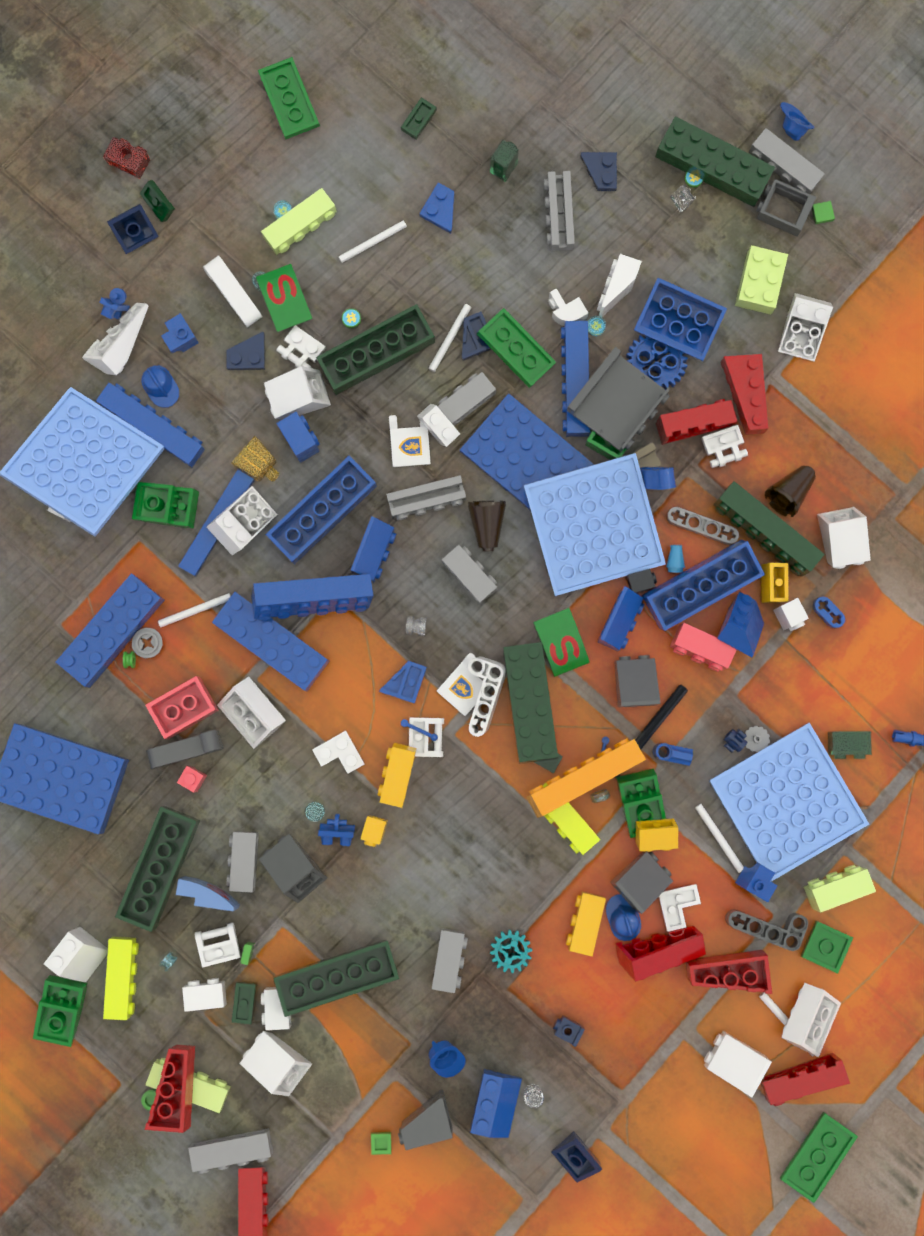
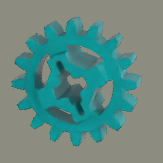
[490,929,532,973]

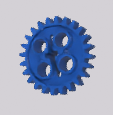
[626,335,688,390]

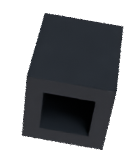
[626,569,657,593]

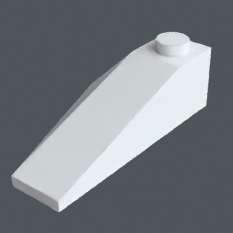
[82,303,149,375]

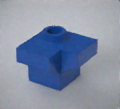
[161,313,199,353]
[735,862,777,902]

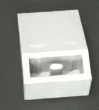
[597,254,642,318]
[778,293,833,362]
[207,486,278,555]

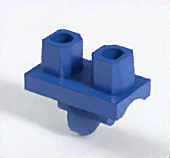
[99,288,130,319]
[318,814,355,846]

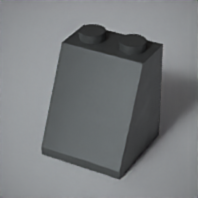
[614,655,661,708]
[259,834,327,903]
[610,851,673,914]
[398,1090,453,1150]

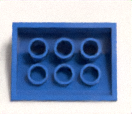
[634,278,727,361]

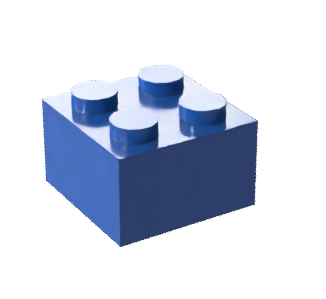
[277,412,320,463]

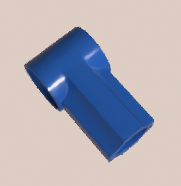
[652,743,693,766]

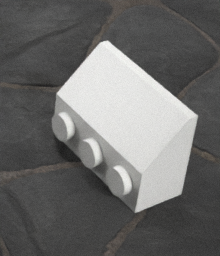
[217,677,286,749]
[781,983,841,1058]

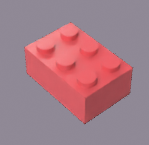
[670,623,737,672]
[145,676,219,739]

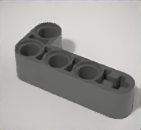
[146,730,224,769]
[725,909,808,951]

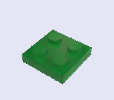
[801,921,853,974]

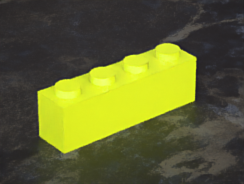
[542,780,600,855]
[103,937,139,1020]

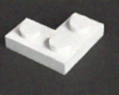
[312,731,365,774]
[659,884,701,932]

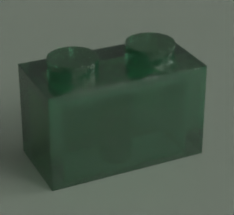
[490,140,519,182]
[828,731,872,759]

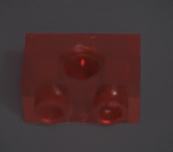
[103,137,150,179]

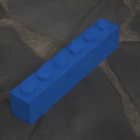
[561,321,590,437]
[96,383,205,468]

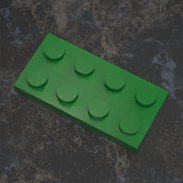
[258,57,320,140]
[477,308,556,388]
[780,1112,858,1203]

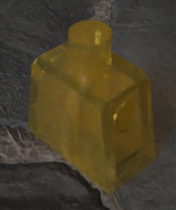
[231,436,280,482]

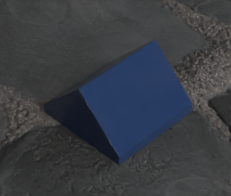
[107,204,159,254]
[551,1131,602,1183]

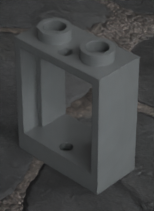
[756,179,816,237]

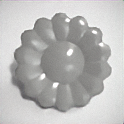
[745,726,770,752]

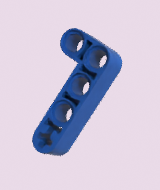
[640,467,676,490]

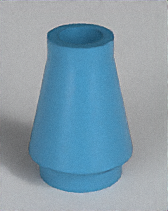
[666,545,685,573]

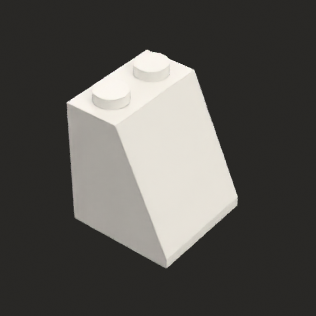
[264,366,331,420]
[817,507,871,569]
[44,927,108,982]
[239,1031,312,1096]
[704,1031,772,1097]

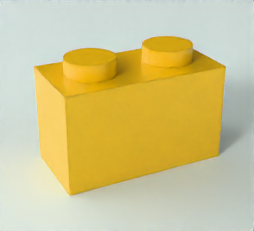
[761,563,788,603]
[361,815,388,847]
[636,819,678,852]

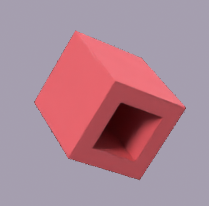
[177,766,207,792]

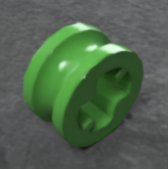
[123,651,136,669]

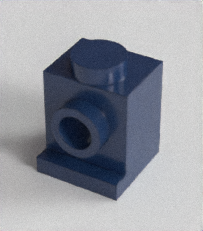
[553,1015,585,1047]

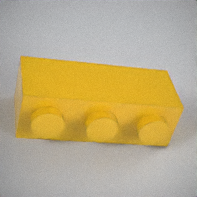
[377,743,417,808]
[566,891,606,956]

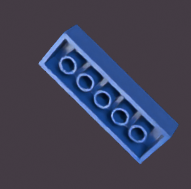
[265,455,377,565]
[642,540,765,631]
[56,573,165,688]
[251,574,373,620]
[212,592,330,692]

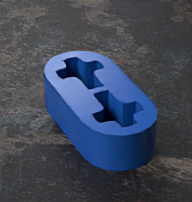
[813,597,845,629]

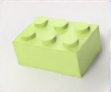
[735,245,788,314]
[804,865,876,912]

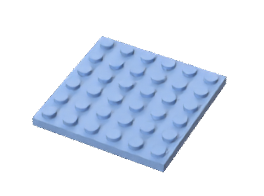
[0,387,164,537]
[524,453,666,596]
[708,723,869,881]

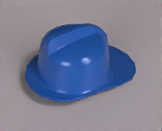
[780,102,815,141]
[141,365,179,408]
[606,894,641,941]
[429,1040,466,1078]

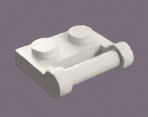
[409,718,444,757]
[195,923,241,967]

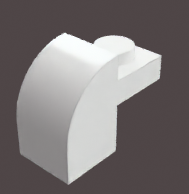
[548,289,588,326]

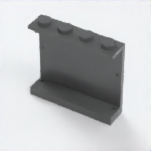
[567,347,670,453]

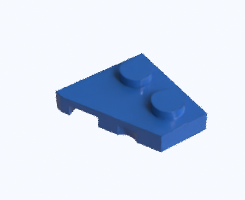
[419,183,454,234]
[379,661,427,704]

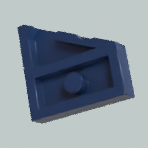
[580,152,617,191]
[462,311,491,361]
[226,332,265,370]

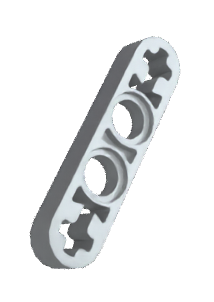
[667,507,739,545]

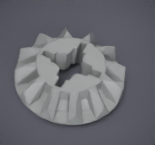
[132,628,163,658]

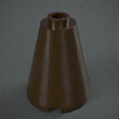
[765,466,816,517]
[468,500,506,552]

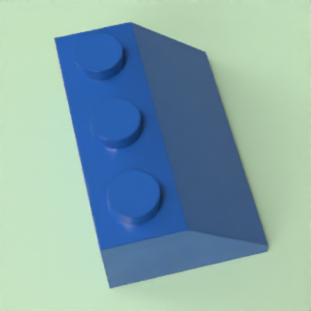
[350,516,397,583]
[597,586,645,652]
[717,592,764,657]
[470,1069,522,1138]

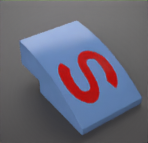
[176,876,240,911]

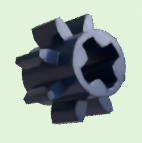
[723,729,748,752]

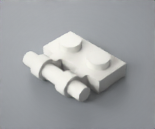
[276,325,326,368]
[701,425,748,468]

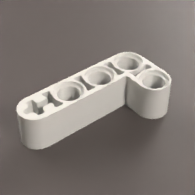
[203,255,262,328]
[468,656,506,737]

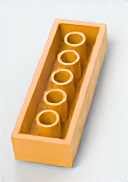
[526,738,646,818]

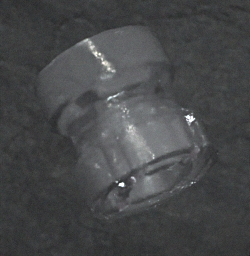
[406,616,427,637]
[524,1084,544,1108]

